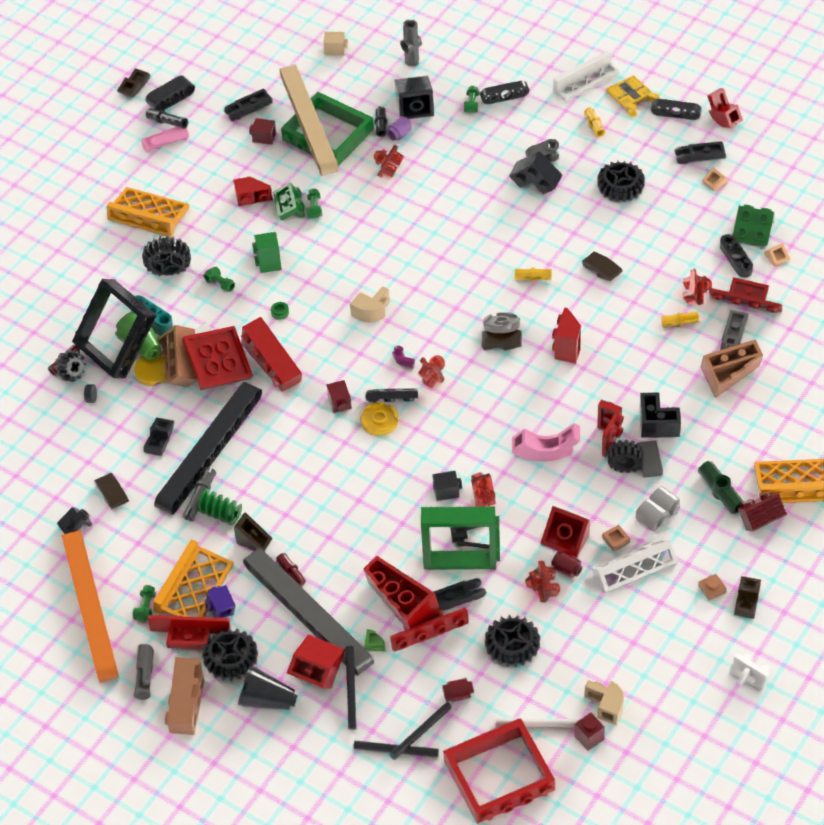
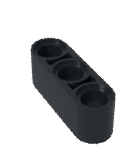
[145,75,195,111]

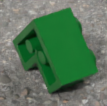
[252,232,282,273]

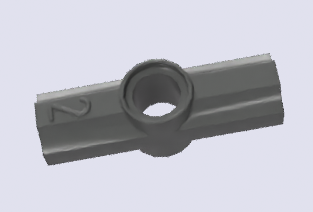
[400,19,423,67]

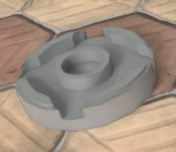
[483,312,520,333]

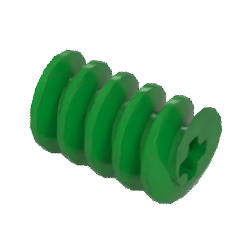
[198,489,242,525]

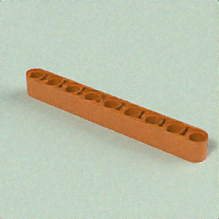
[61,530,119,683]

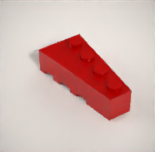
[241,317,302,392]
[363,555,440,629]

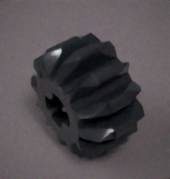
[54,350,87,382]

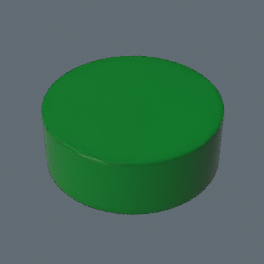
[270,302,289,320]

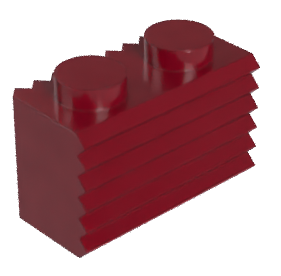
[738,491,787,532]

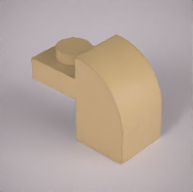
[350,286,390,322]
[584,680,624,725]

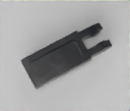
[223,88,273,121]
[674,141,726,164]
[365,388,418,403]
[433,578,487,611]

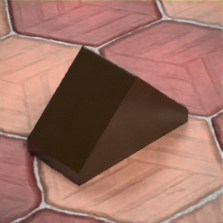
[234,512,273,551]

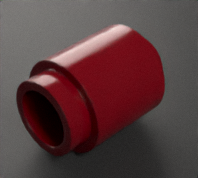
[551,551,583,579]
[442,678,474,703]

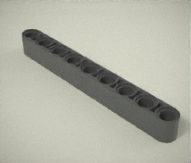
[243,548,374,676]

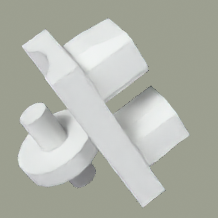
[729,653,771,691]

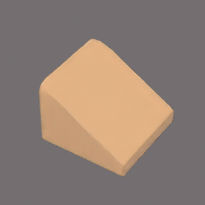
[702,167,729,191]
[763,243,790,267]

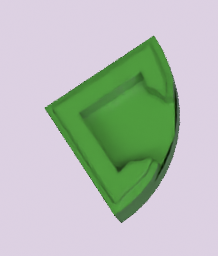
[364,629,385,651]

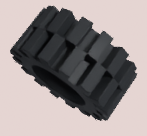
[608,440,644,473]

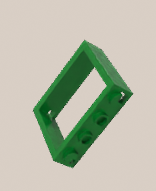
[281,92,374,166]
[421,506,500,570]

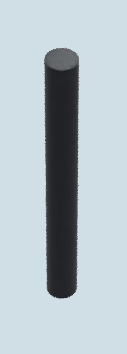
[345,646,357,730]
[389,702,452,760]
[353,740,439,757]

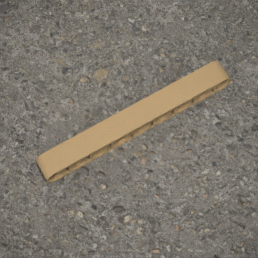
[279,64,339,176]

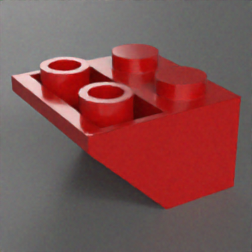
[552,307,582,364]
[287,635,345,689]

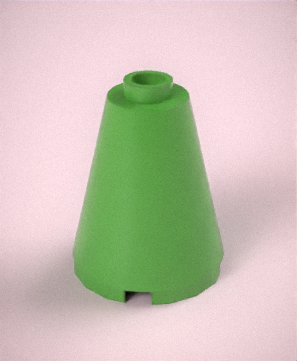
[115,312,161,360]

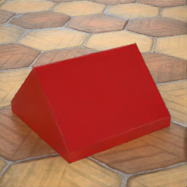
[540,505,590,557]

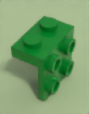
[733,204,775,247]

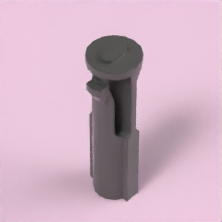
[133,644,154,700]

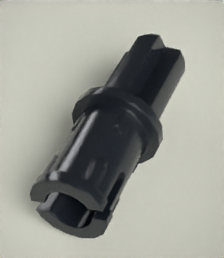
[374,106,388,137]

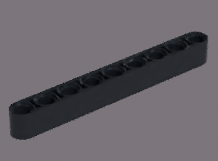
[154,382,262,515]

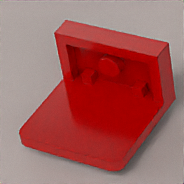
[597,399,624,457]

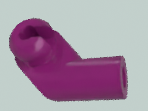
[392,345,415,368]

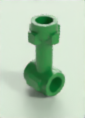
[464,85,479,113]
[306,188,322,219]
[203,266,235,292]
[133,585,156,622]

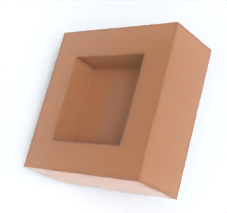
[602,524,630,552]
[698,574,727,601]

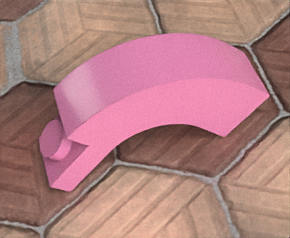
[512,423,580,461]

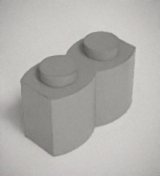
[636,485,680,531]

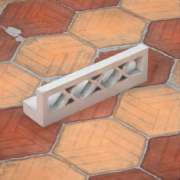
[553,50,620,102]
[591,539,678,592]

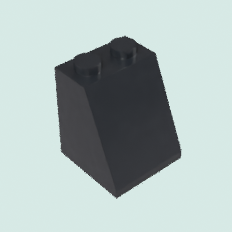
[394,75,434,119]

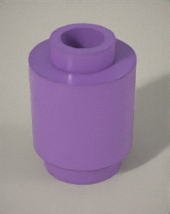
[386,117,412,141]

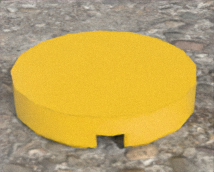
[134,354,167,386]
[360,402,399,436]

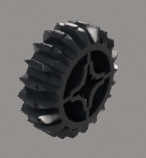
[597,160,645,202]
[142,236,191,276]
[485,614,540,668]
[202,628,258,682]

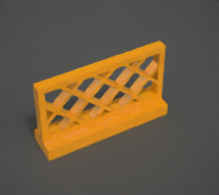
[106,187,190,237]
[754,459,824,503]
[153,539,234,617]

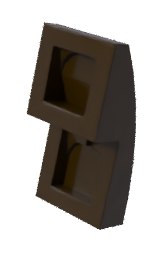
[117,68,151,97]
[582,251,623,281]
[481,330,522,351]
[94,472,129,510]
[734,576,761,619]

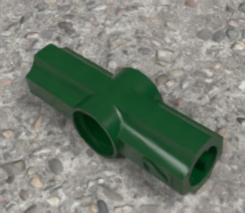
[698,460,744,514]

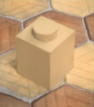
[323,31,348,55]

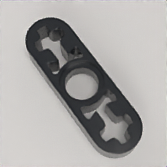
[480,80,530,104]
[651,99,702,120]
[720,234,753,278]

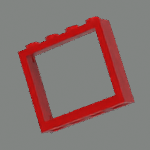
[443,718,555,824]

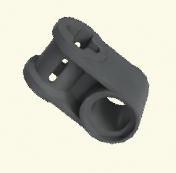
[525,139,560,162]

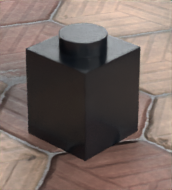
[432,470,462,501]

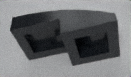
[143,417,175,456]

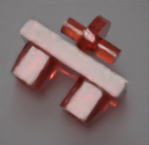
[373,144,404,178]
[683,268,712,305]
[418,355,446,388]
[471,472,496,507]
[525,561,561,603]

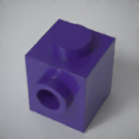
[204,585,236,618]

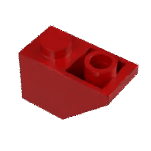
[233,176,273,206]

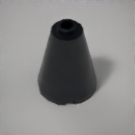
[238,666,298,710]

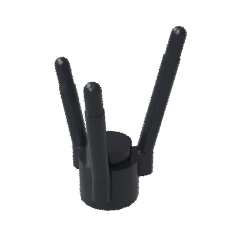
[450,527,490,549]

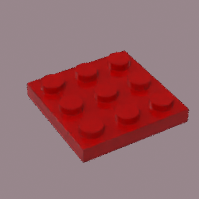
[182,326,253,391]

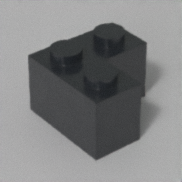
[509,151,563,195]
[639,392,681,437]

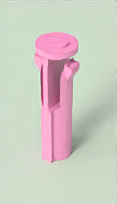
[141,127,189,152]

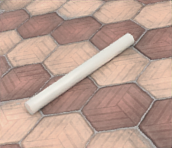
[496,718,581,728]

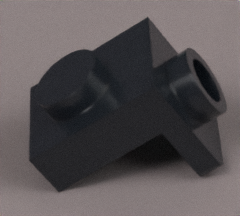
[57,507,93,534]

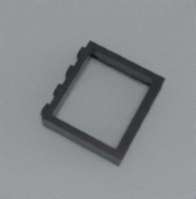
[72,278,157,378]

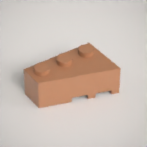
[158,325,197,387]
[700,339,763,398]
[165,657,205,735]

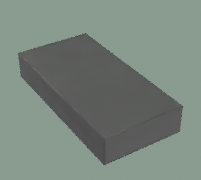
[637,440,663,478]

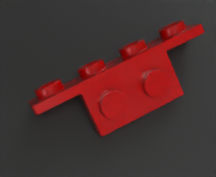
[709,277,783,313]
[390,608,469,652]
[148,615,231,650]

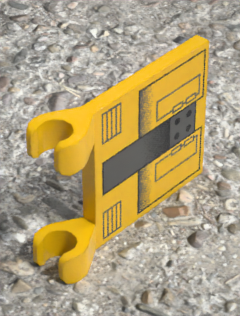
[606,75,660,117]

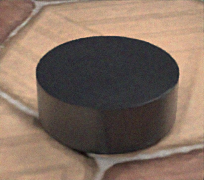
[84,384,97,403]

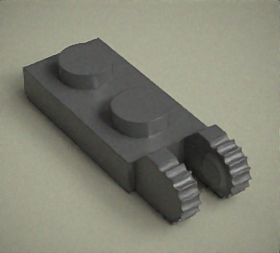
[720,310,749,350]

